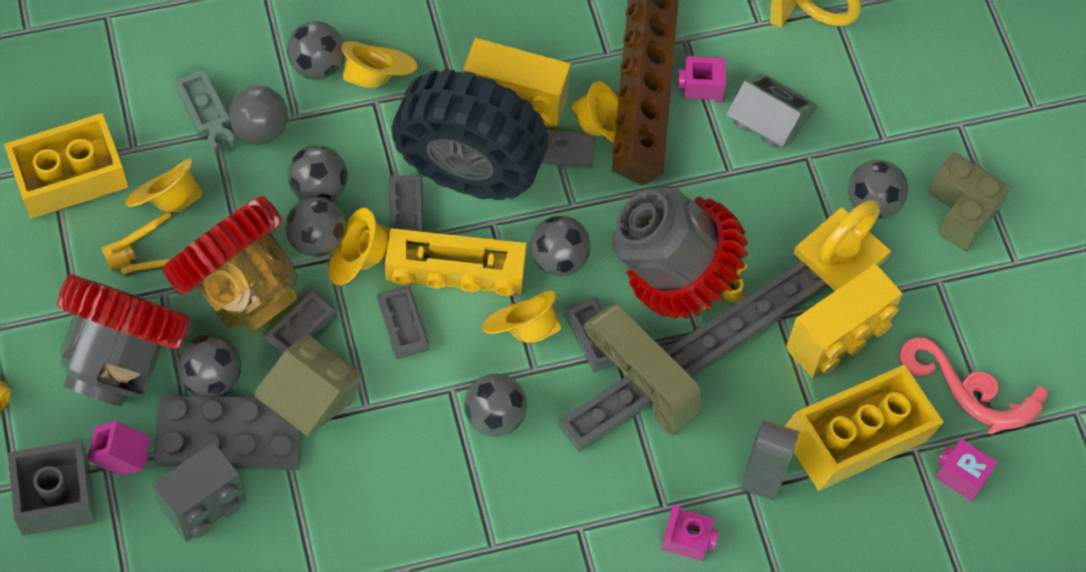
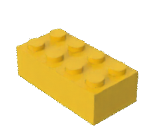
[784,364,944,491]

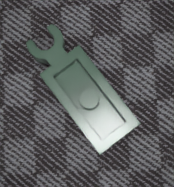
[174,69,235,154]

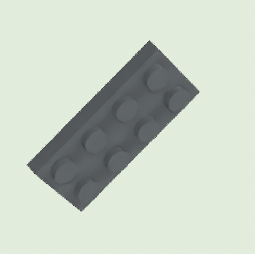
[154,395,302,470]

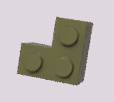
[928,151,1010,252]

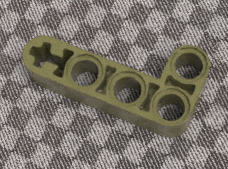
[584,303,701,435]

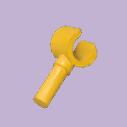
[723,279,745,303]

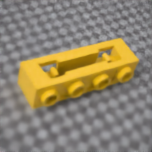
[385,228,526,296]

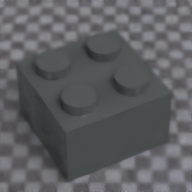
[8,440,96,536]
[152,441,245,542]

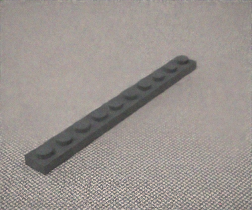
[558,261,829,452]

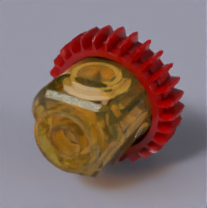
[162,196,300,333]

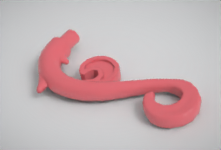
[899,337,1049,434]

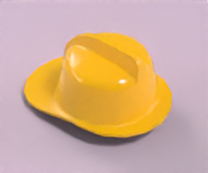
[341,41,417,88]
[571,81,618,144]
[125,159,203,213]
[328,208,390,286]
[481,290,561,343]

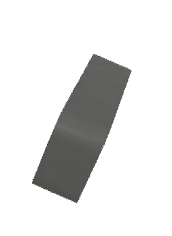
[740,420,799,501]

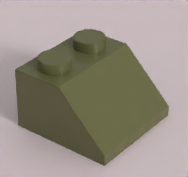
[254,334,362,437]

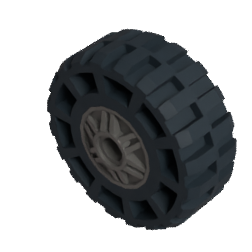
[391,69,549,200]

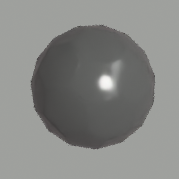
[229,85,288,145]

